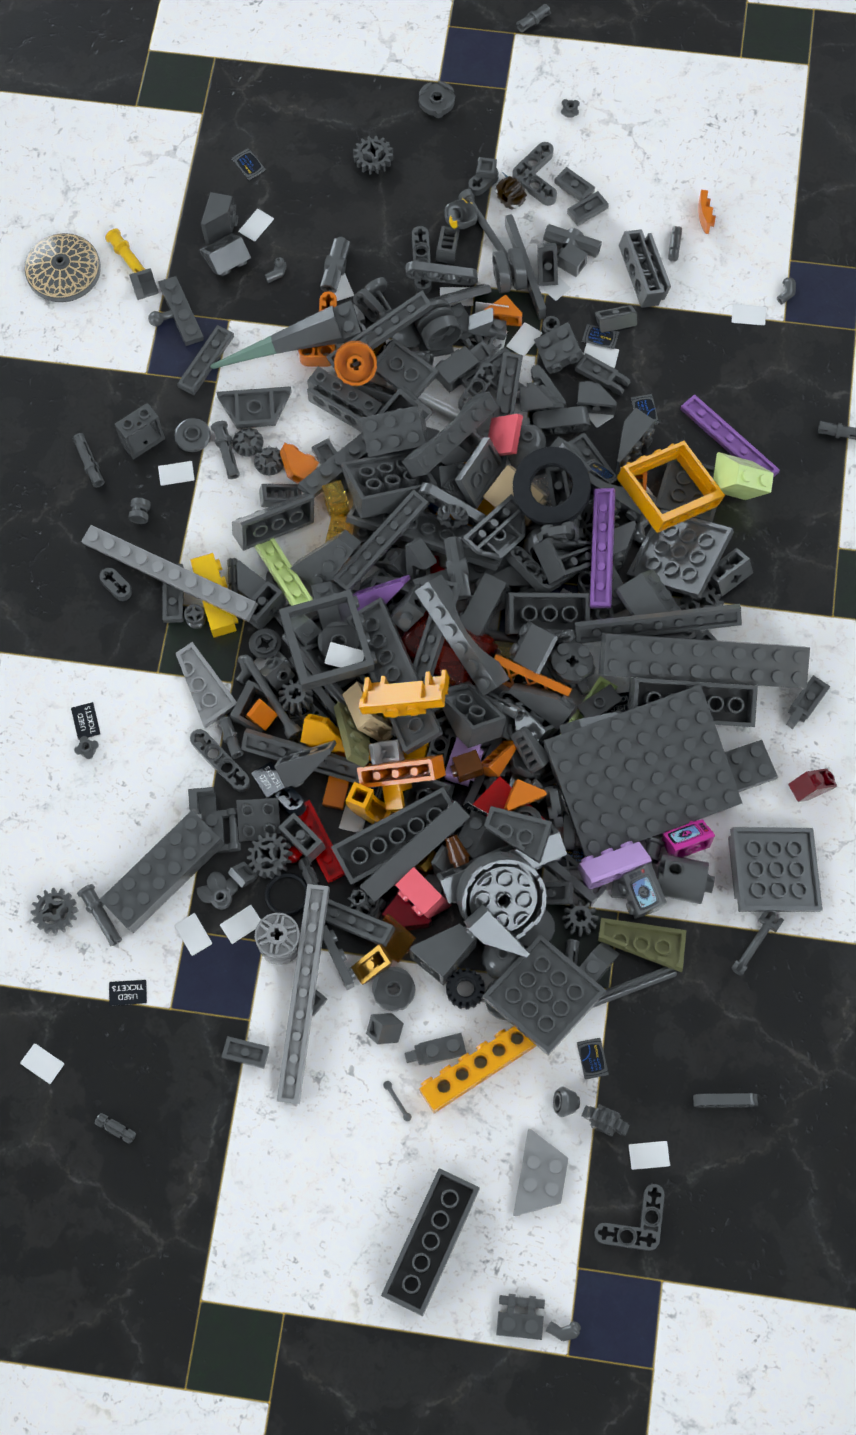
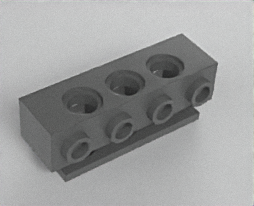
[618,229,671,308]
[307,366,383,432]

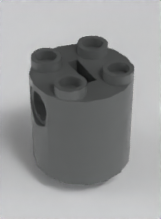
[657,854,715,904]

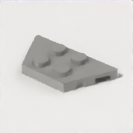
[513,1129,568,1216]

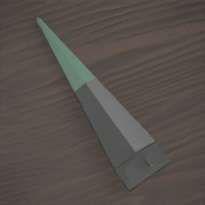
[210,301,362,369]

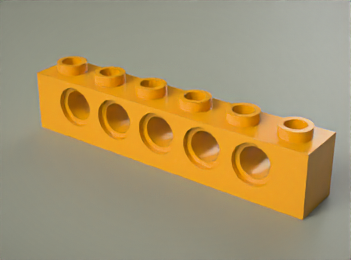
[419,1027,536,1114]

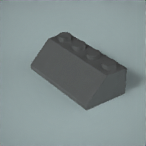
[232,494,314,551]
[615,569,698,639]

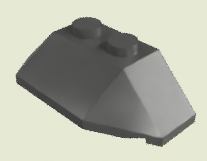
[462,494,525,561]

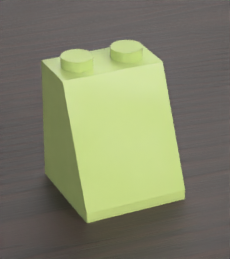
[713,452,774,500]

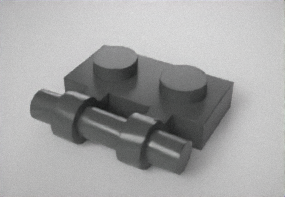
[496,1294,545,1340]

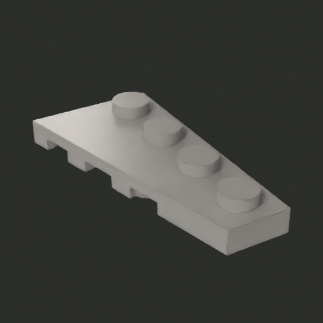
[176,642,237,728]

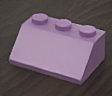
[578,841,652,890]

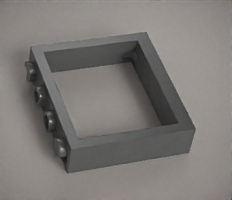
[279,589,377,692]

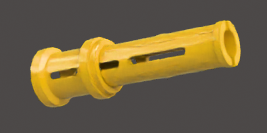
[105,228,145,273]

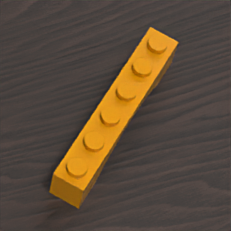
[300,714,429,761]

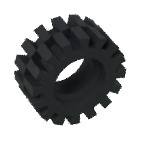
[446,968,485,1010]

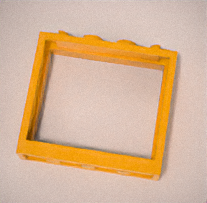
[617,441,725,533]

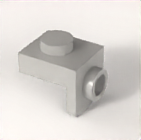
[369,739,405,765]

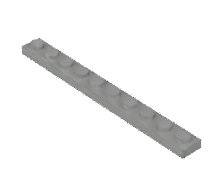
[81,525,258,622]
[277,884,330,1104]

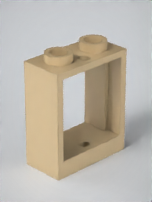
[342,682,393,741]

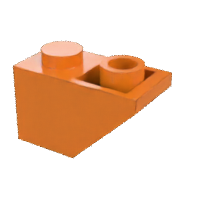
[280,443,319,484]

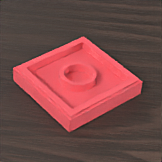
[488,414,523,456]

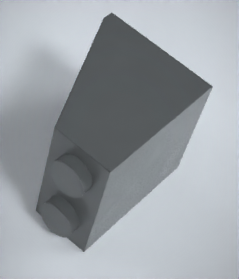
[409,924,476,985]

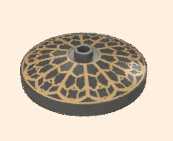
[24,233,101,302]

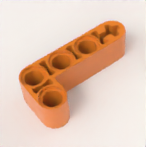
[298,291,338,367]

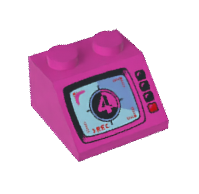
[661,819,715,857]

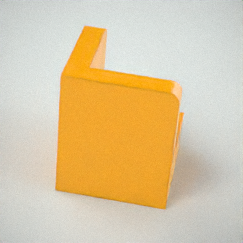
[382,783,412,810]

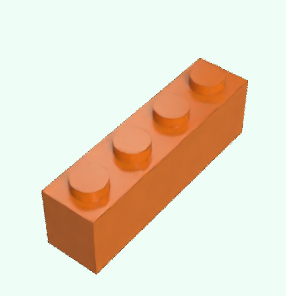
[357,755,446,788]

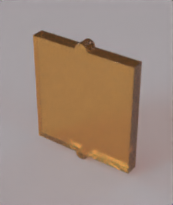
[375,914,416,963]

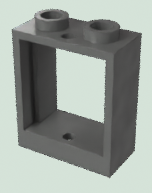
[115,403,165,460]

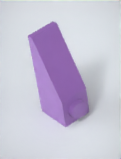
[353,575,411,611]

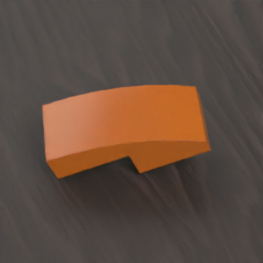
[698,189,716,234]

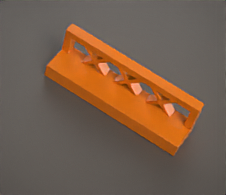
[494,654,573,696]

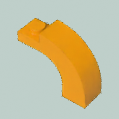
[346,782,399,824]

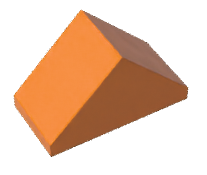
[484,295,522,327]
[245,698,277,731]
[504,779,547,811]

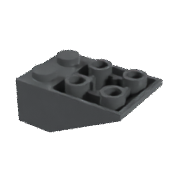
[615,408,655,480]

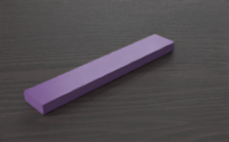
[680,394,780,478]
[590,488,615,608]

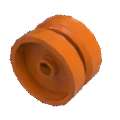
[334,341,377,386]

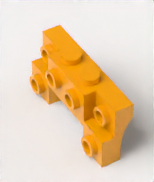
[359,669,449,718]

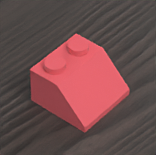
[396,867,451,919]

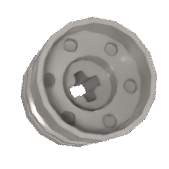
[254,913,300,965]

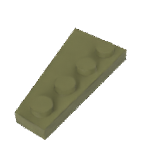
[598,918,686,972]

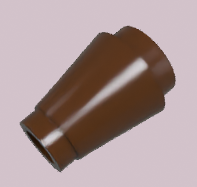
[445,834,470,868]

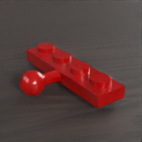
[288,800,345,883]

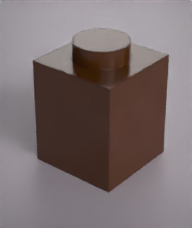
[450,749,483,783]

